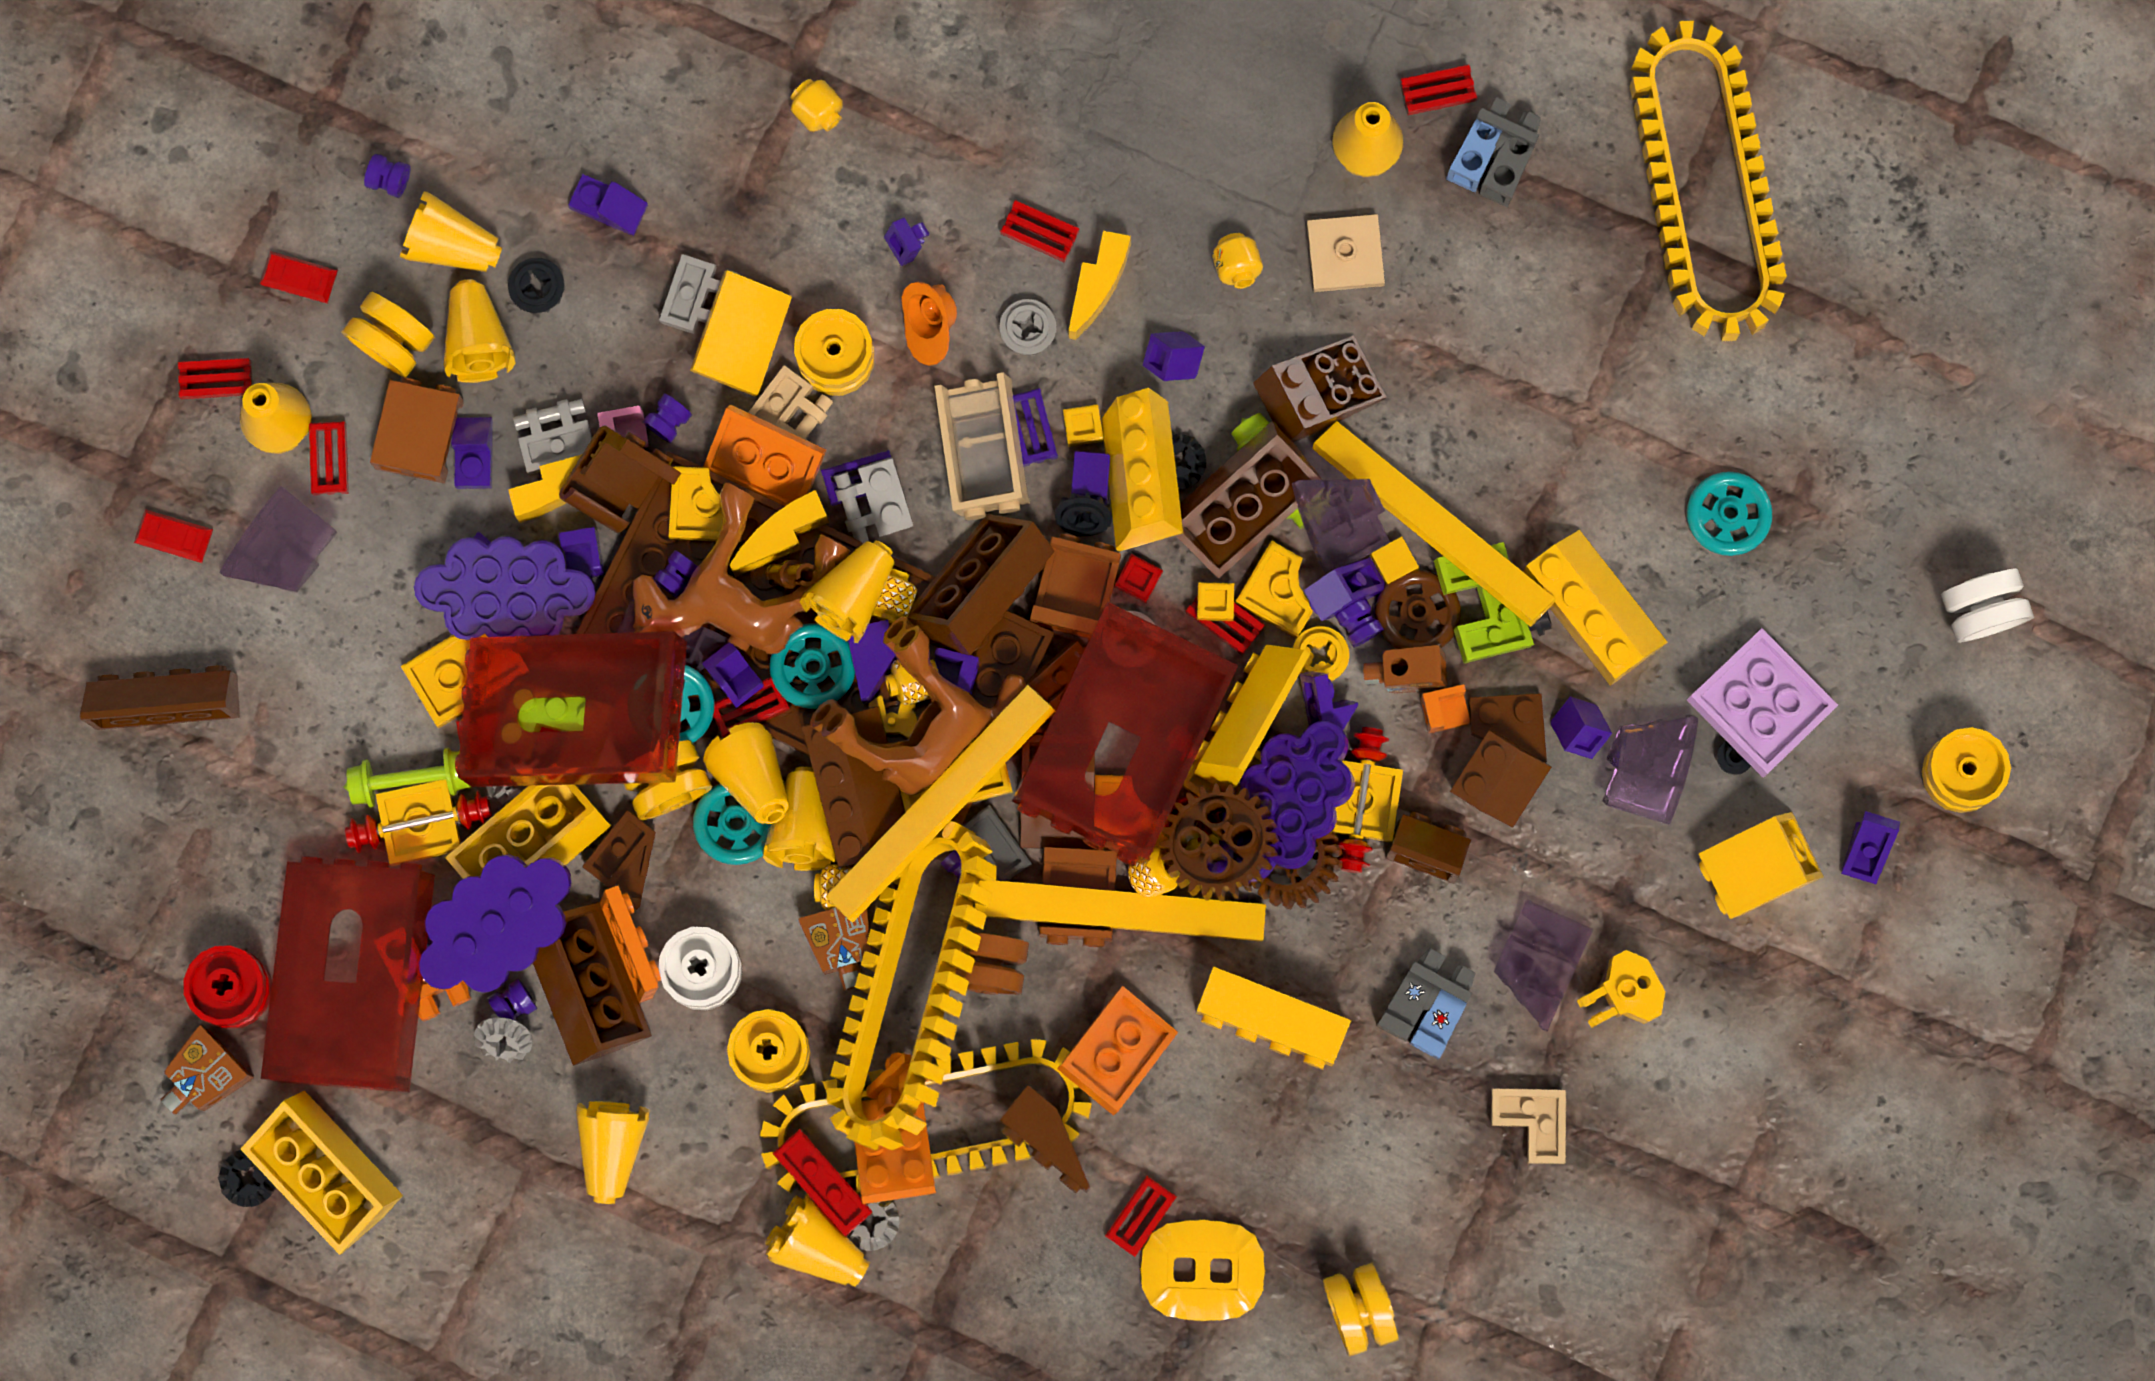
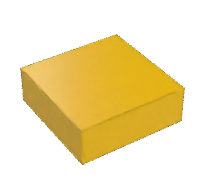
[1063,404,1103,447]
[1370,536,1419,584]
[1197,582,1234,621]

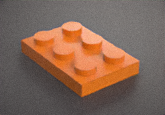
[703,404,827,506]
[599,886,661,1003]
[1057,986,1178,1116]
[855,1099,936,1204]

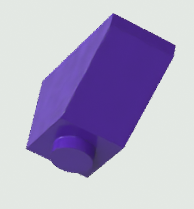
[1304,558,1386,621]
[848,620,897,704]

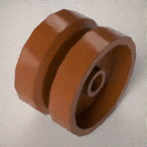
[955,932,1029,995]

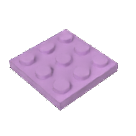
[1687,628,1838,778]

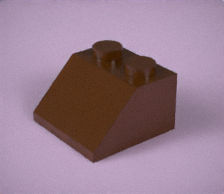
[1450,728,1552,828]
[1386,812,1471,884]

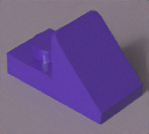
[568,174,648,236]
[451,417,493,489]
[1300,671,1358,730]
[1841,811,1900,884]

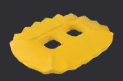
[1141,1220,1265,1321]

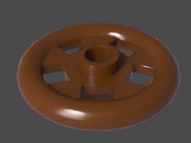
[1375,570,1461,649]

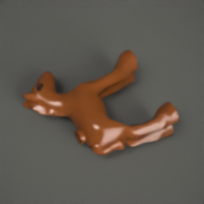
[633,482,851,654]
[810,616,1043,795]

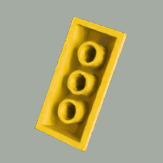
[1102,387,1183,552]
[1523,530,1668,686]
[1194,645,1311,791]
[445,763,611,879]
[1196,967,1351,1070]
[241,1090,403,1255]

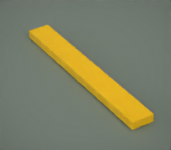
[1312,421,1556,627]
[826,685,1055,923]
[974,880,1266,942]

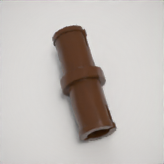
[766,560,817,589]

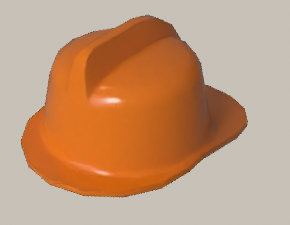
[902,282,957,366]

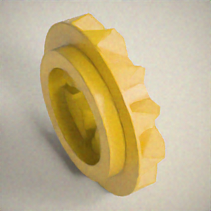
[1293,626,1349,682]

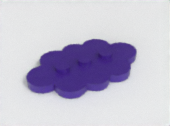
[414,536,596,644]
[1222,720,1355,882]
[419,854,572,992]

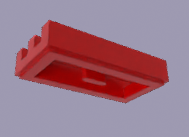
[1400,65,1477,115]
[1000,200,1080,263]
[178,358,252,400]
[309,422,349,496]
[1185,595,1265,655]
[713,677,790,738]
[1105,1176,1177,1257]

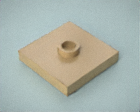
[1307,214,1385,292]

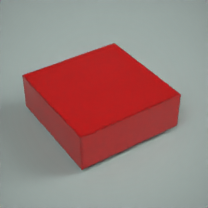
[1115,554,1163,603]

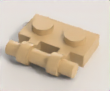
[748,365,833,441]

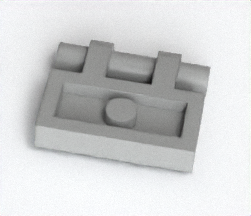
[659,254,740,334]
[513,399,593,475]
[834,457,913,543]

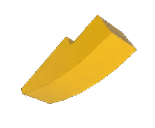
[1069,231,1131,340]
[508,454,582,523]
[729,490,829,577]

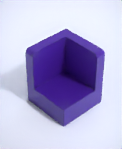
[1142,331,1205,381]
[1071,451,1110,503]
[559,527,605,578]
[702,643,764,708]
[935,648,979,695]
[1551,697,1612,759]

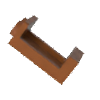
[370,377,464,484]
[1030,534,1121,642]
[1039,847,1117,947]

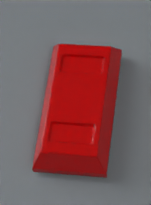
[260,251,338,304]
[134,509,213,563]

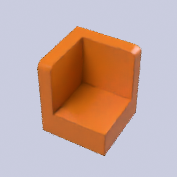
[1420,684,1470,734]

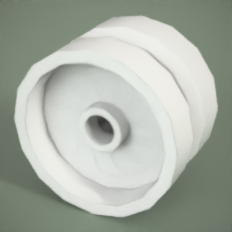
[1941,569,2034,643]
[659,927,742,1010]

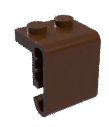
[559,425,681,533]

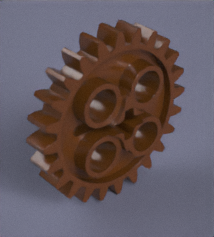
[1159,783,1279,901]

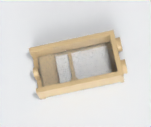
[935,373,1030,520]

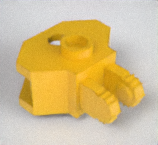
[1577,950,1665,1028]

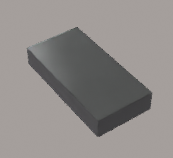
[962,805,1032,882]

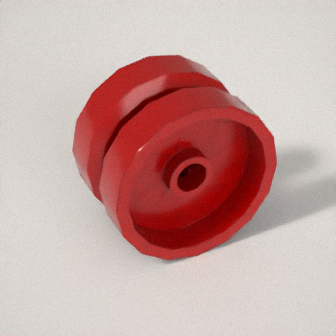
[183,945,272,1029]

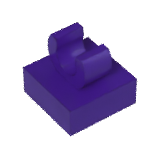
[884,217,930,267]

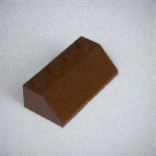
[1175,421,1325,579]
[907,514,1055,655]
[80,665,240,730]
[802,706,906,868]
[533,902,652,1066]

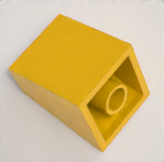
[1698,812,1824,919]

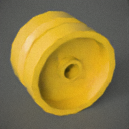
[341,291,435,378]
[794,309,875,396]
[1922,727,2011,813]
[619,740,712,820]
[727,1009,811,1093]
[1323,1263,1398,1357]

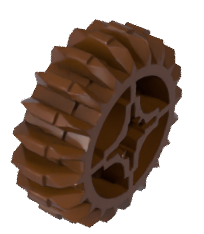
[1250,832,1343,910]

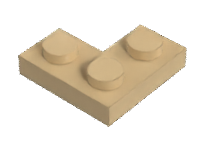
[1491,1089,1566,1164]

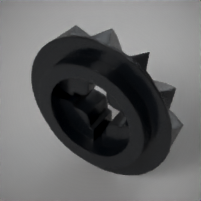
[508,258,565,315]
[1172,432,1206,490]
[1055,492,1112,536]
[217,1150,276,1207]

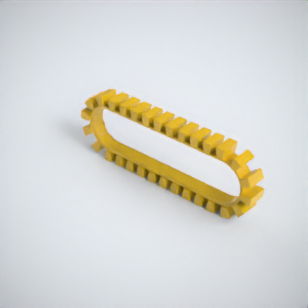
[1629,21,1787,341]
[826,821,997,1151]
[760,1039,1092,1200]

